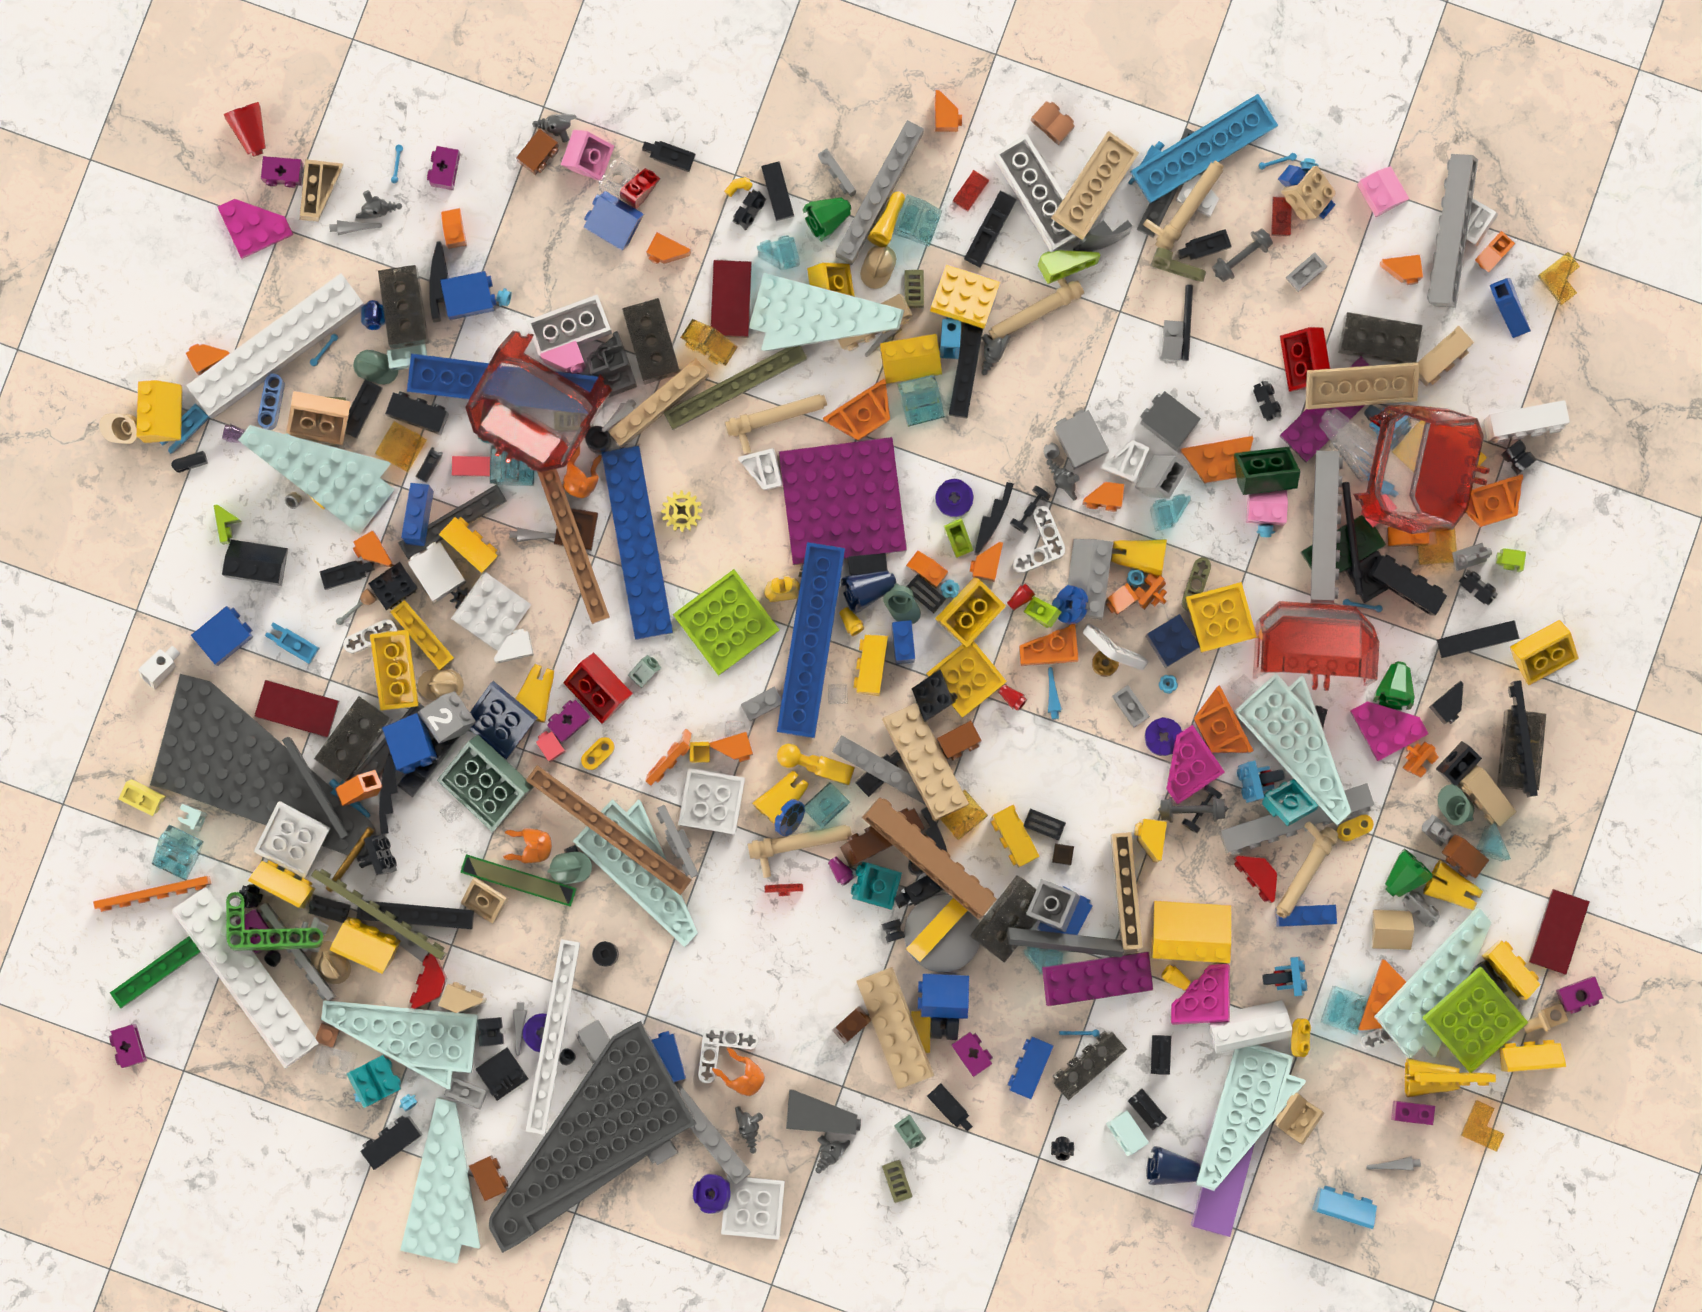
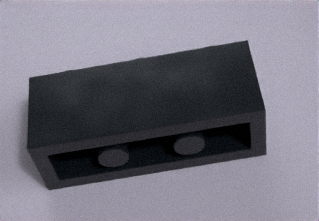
[385,391,449,435]
[360,1115,423,1170]

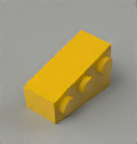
[990,804,1040,868]

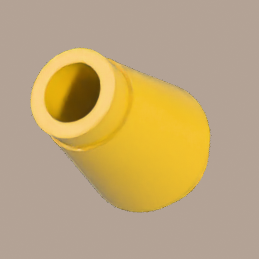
[839,607,864,636]
[1161,964,1191,991]

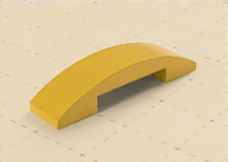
[906,898,968,962]

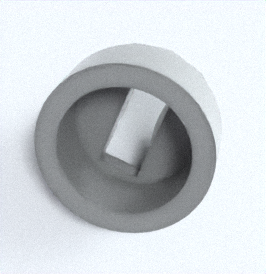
[1044,443,1060,459]
[285,492,302,509]

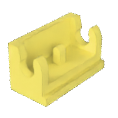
[118,779,166,816]

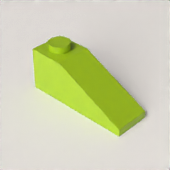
[1037,250,1101,284]

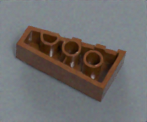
[840,808,925,868]

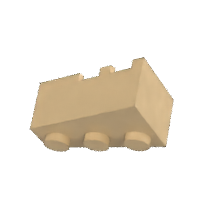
[299,159,343,222]
[1417,326,1474,386]
[1459,765,1517,827]

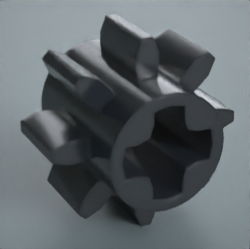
[450,586,469,609]
[239,884,263,908]
[1051,1136,1074,1161]

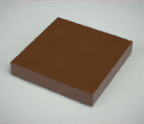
[554,508,599,551]

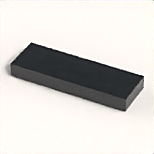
[761,161,794,221]
[345,379,383,439]

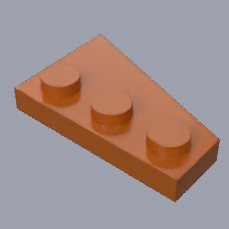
[1019,624,1078,666]
[645,729,692,786]

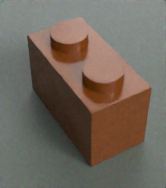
[516,128,559,175]
[937,721,982,761]
[1441,834,1489,878]
[469,1155,509,1201]

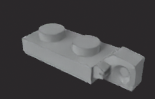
[818,148,856,197]

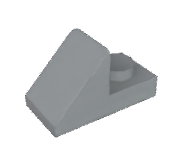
[1161,320,1183,360]

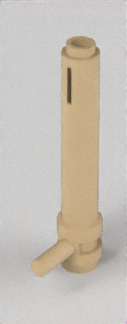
[1143,160,1224,250]
[988,278,1085,340]
[725,394,827,454]
[1276,822,1338,918]
[747,825,852,878]

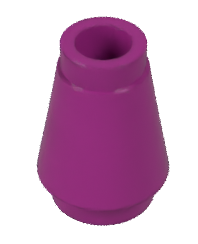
[828,856,855,886]

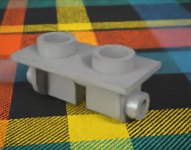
[1452,543,1492,571]
[1402,890,1440,927]

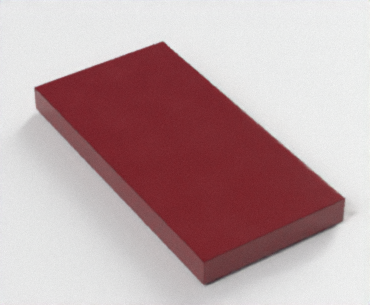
[710,260,752,338]
[254,680,340,738]
[1529,889,1590,975]

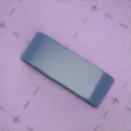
[258,374,285,430]

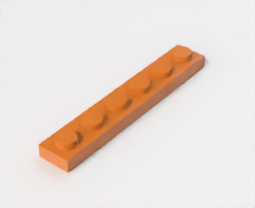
[93,876,211,912]

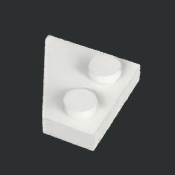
[1101,440,1150,483]

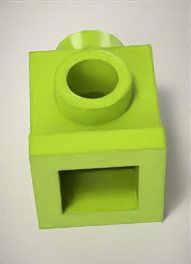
[1496,548,1526,572]

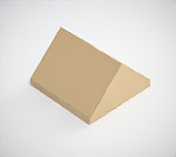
[461,877,509,924]
[1372,910,1414,950]

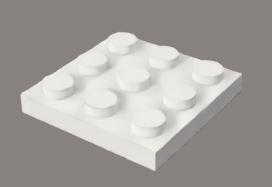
[451,572,531,651]
[678,768,745,835]
[254,801,330,878]
[721,1175,785,1240]

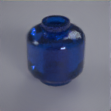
[361,300,386,330]

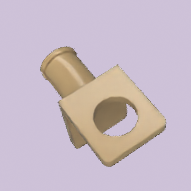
[1524,1003,1568,1034]

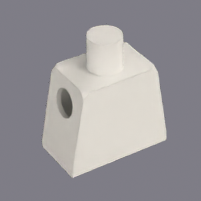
[138,646,180,690]

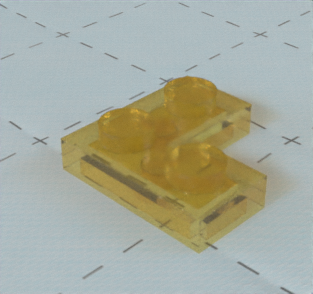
[1538,252,1580,306]
[1417,524,1457,565]
[1460,1100,1505,1152]

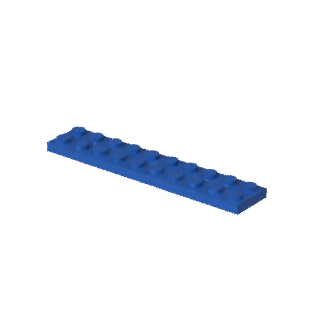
[407,354,602,415]
[601,446,673,640]
[777,542,845,738]

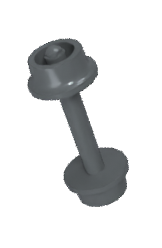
[1212,228,1273,282]
[1158,796,1229,823]

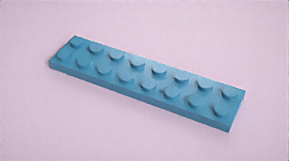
[1130,94,1278,204]

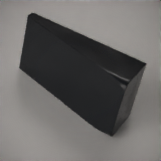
[848,553,888,576]

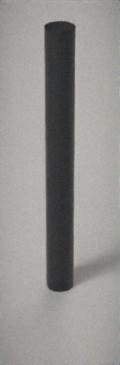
[1181,285,1193,361]

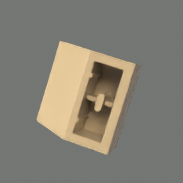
[438,982,487,1013]

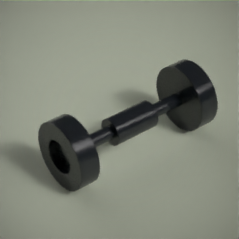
[1010,485,1051,534]
[1182,785,1222,834]

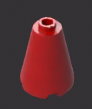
[223,102,266,157]

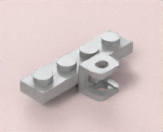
[656,805,699,878]

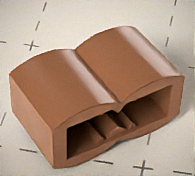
[1031,101,1075,145]

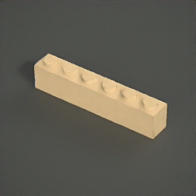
[608,359,709,449]
[1110,832,1143,950]

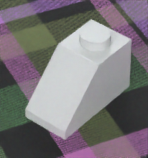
[494,629,534,664]

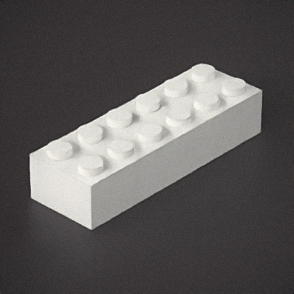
[993,134,1078,252]

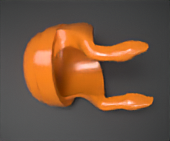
[563,446,602,498]
[503,828,552,864]
[712,1048,765,1096]

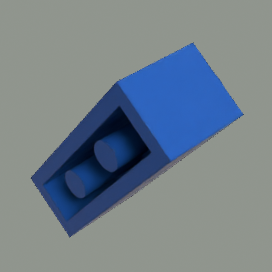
[401,483,434,546]
[1275,905,1337,927]
[1007,1036,1053,1099]

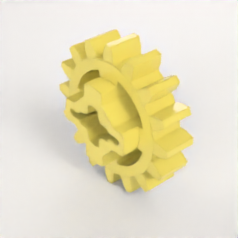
[661,490,703,532]

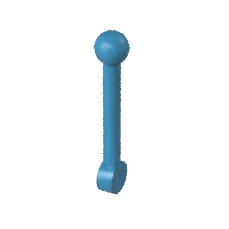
[391,144,403,183]
[1258,153,1297,170]
[310,334,338,366]
[1343,599,1383,612]
[1059,1029,1100,1037]

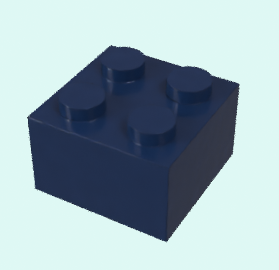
[1145,614,1200,668]

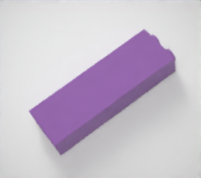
[1191,1143,1255,1237]

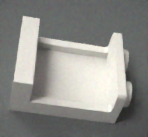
[408,542,466,603]

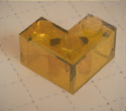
[680,319,738,366]

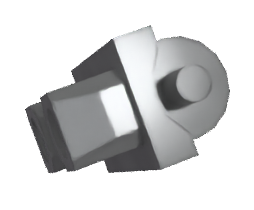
[1422,815,1454,846]
[295,917,329,952]

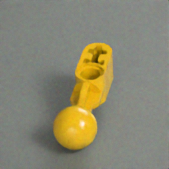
[777,744,855,785]

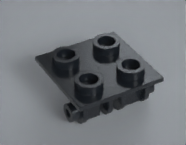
[368,562,418,610]
[911,670,958,722]
[475,1047,529,1101]

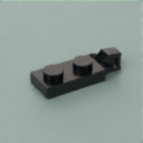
[642,141,696,172]
[1177,229,1232,260]
[319,560,375,590]
[855,750,901,797]
[894,875,944,909]
[927,1083,973,1132]

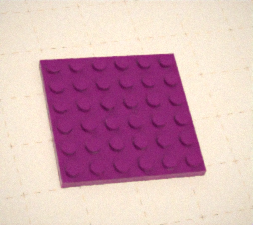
[779,437,907,565]

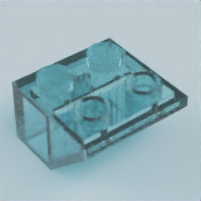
[894,194,942,247]
[757,235,800,271]
[897,374,945,427]
[490,443,534,486]
[1150,494,1191,532]
[152,825,204,881]
[1022,947,1063,975]
[1320,986,1368,1035]

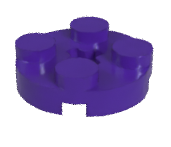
[935,479,974,517]
[1145,717,1182,756]
[523,1013,547,1052]
[693,1174,731,1214]

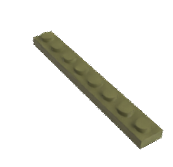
[664,346,807,430]
[311,869,447,960]

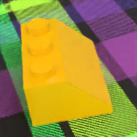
[807,263,855,297]
[880,334,942,384]
[136,380,182,443]
[439,517,498,573]
[935,577,1006,648]
[1510,620,1579,685]
[853,635,888,696]
[1134,819,1167,862]
[248,860,316,909]
[330,917,401,974]
[1482,940,1541,1000]
[1499,1040,1566,1072]

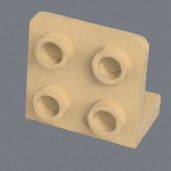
[1281,166,1336,220]
[1275,1093,1324,1145]

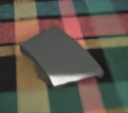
[1073,220,1133,252]
[586,331,637,400]

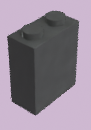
[1140,391,1201,451]

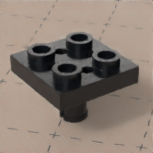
[357,835,397,876]

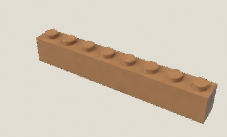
[862,798,997,919]

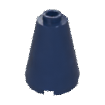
[841,571,896,614]
[1146,1146,1200,1185]

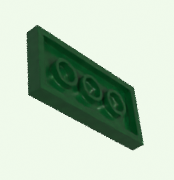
[1300,515,1386,573]

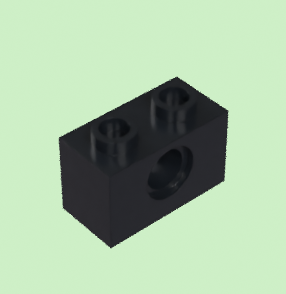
[1436,741,1482,786]

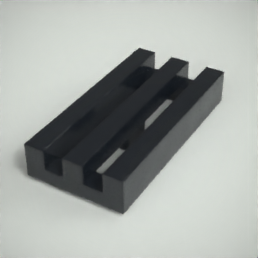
[906,574,946,614]
[1023,808,1066,841]

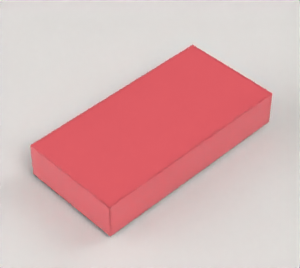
[452,456,491,477]

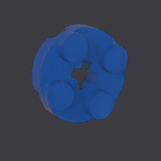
[1052,585,1088,624]

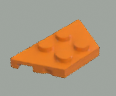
[823,379,890,441]
[1180,436,1254,484]
[1451,474,1523,527]
[1193,685,1254,753]
[1358,959,1406,1031]

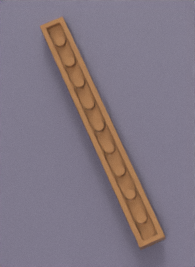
[528,438,610,624]
[526,765,692,895]

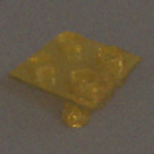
[375,421,427,473]
[940,790,988,840]

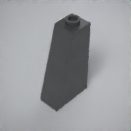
[786,1089,861,1135]

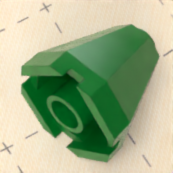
[802,197,852,242]
[1373,661,1415,710]
[1385,848,1433,897]

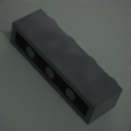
[1367,554,1447,615]

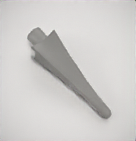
[329,220,382,235]
[865,325,902,357]
[602,399,636,432]
[509,527,556,542]
[513,1002,527,1056]
[1367,1156,1421,1171]

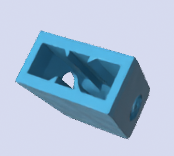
[940,317,961,359]

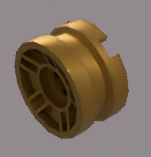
[1092,650,1119,677]

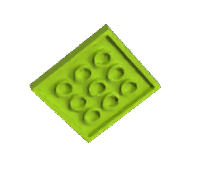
[673,569,780,676]
[1422,967,1529,1073]

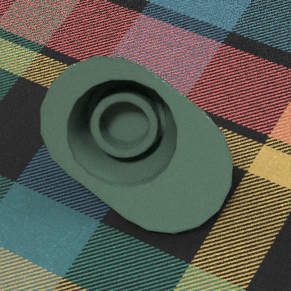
[353,350,398,385]
[883,583,921,624]
[1437,784,1474,826]
[547,852,592,884]

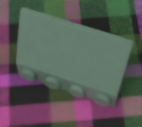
[437,735,534,832]

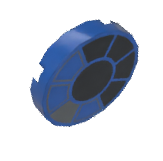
[774,799,805,836]

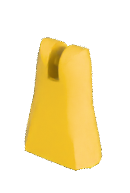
[867,191,905,248]
[1111,539,1167,577]
[764,577,800,602]
[515,664,554,723]
[752,770,809,824]
[1423,860,1483,910]
[1405,1058,1460,1098]

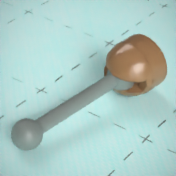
[336,588,377,625]

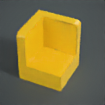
[690,742,710,763]

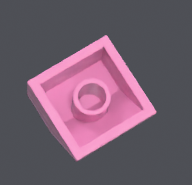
[561,130,614,181]
[1357,166,1409,217]
[540,341,586,374]
[1246,490,1288,526]

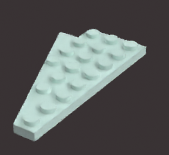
[749,273,904,351]
[238,425,395,535]
[1234,673,1352,826]
[573,799,698,947]
[1374,908,1492,1058]
[321,1000,478,1089]
[1196,1045,1306,1191]
[400,1098,481,1264]

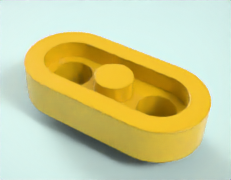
[581,737,615,770]
[1336,815,1374,842]
[1291,1018,1311,1057]

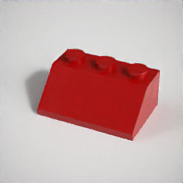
[1280,327,1330,392]
[563,652,633,724]

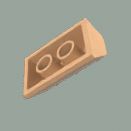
[286,391,350,445]

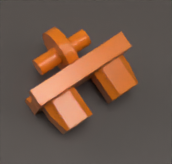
[1134,574,1167,610]
[1402,742,1439,778]

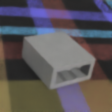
[1053,409,1109,470]
[1135,455,1189,499]

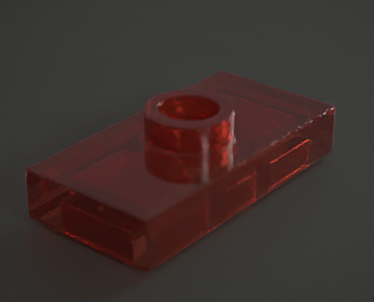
[952,170,989,212]
[1271,197,1292,236]
[764,883,804,896]

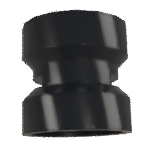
[881,919,905,943]

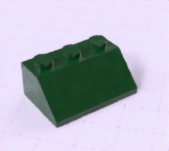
[1234,446,1301,495]

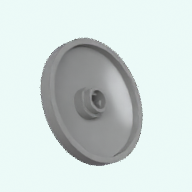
[904,895,981,972]

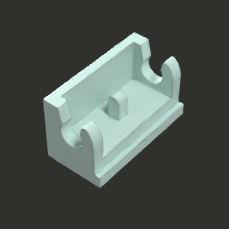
[387,344,427,371]
[178,804,208,831]
[1106,1110,1149,1156]

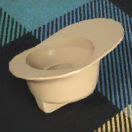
[860,246,897,289]
[99,413,137,444]
[417,669,464,700]
[311,941,351,984]

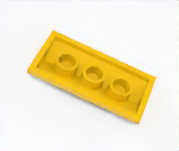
[370,630,419,711]

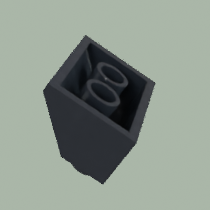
[222,539,288,586]

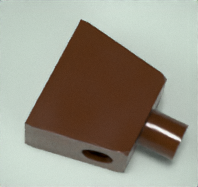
[832,1006,871,1045]

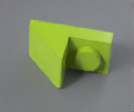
[213,504,242,545]
[944,518,974,558]
[1023,596,1062,628]

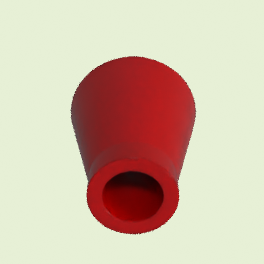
[1007,583,1035,611]
[998,684,1027,711]

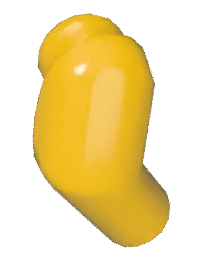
[724,177,753,197]

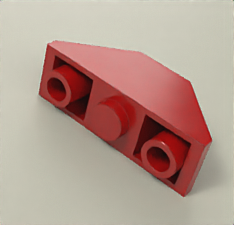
[620,168,661,209]
[1233,856,1277,903]
[409,953,448,1009]

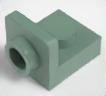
[628,655,661,688]
[894,1115,926,1149]

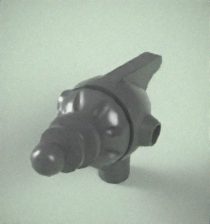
[532,114,577,143]
[356,190,402,219]
[981,334,1011,375]
[1046,459,1080,501]
[735,1106,763,1154]
[815,1135,850,1174]

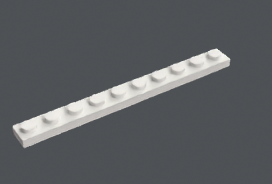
[526,939,580,1135]

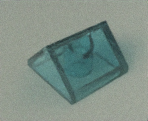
[804,782,850,829]
[1477,823,1511,862]

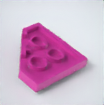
[217,199,293,259]
[1350,701,1429,761]
[1166,725,1225,805]
[1171,964,1230,1025]

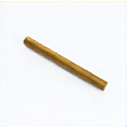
[325,827,374,892]

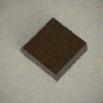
[1052,843,1074,865]

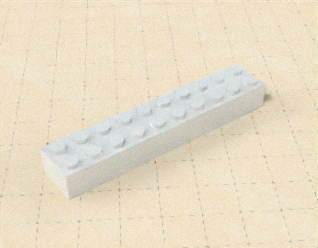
[186,273,366,419]
[173,887,319,1069]

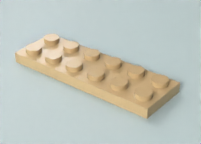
[1051,131,1139,240]
[1305,363,1419,409]
[882,703,969,821]
[856,967,934,1089]

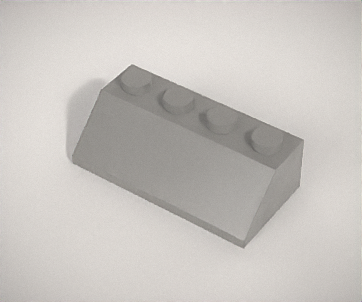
[1068,539,1113,620]

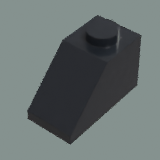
[1429,681,1463,724]

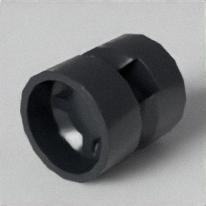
[585,426,611,454]
[1501,439,1537,475]
[592,941,619,967]
[477,1017,504,1047]
[930,1017,959,1040]

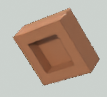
[315,1023,340,1048]

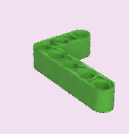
[226,892,324,951]

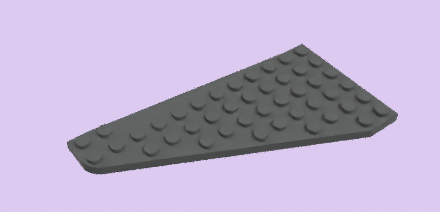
[150,674,376,858]
[489,1021,697,1253]

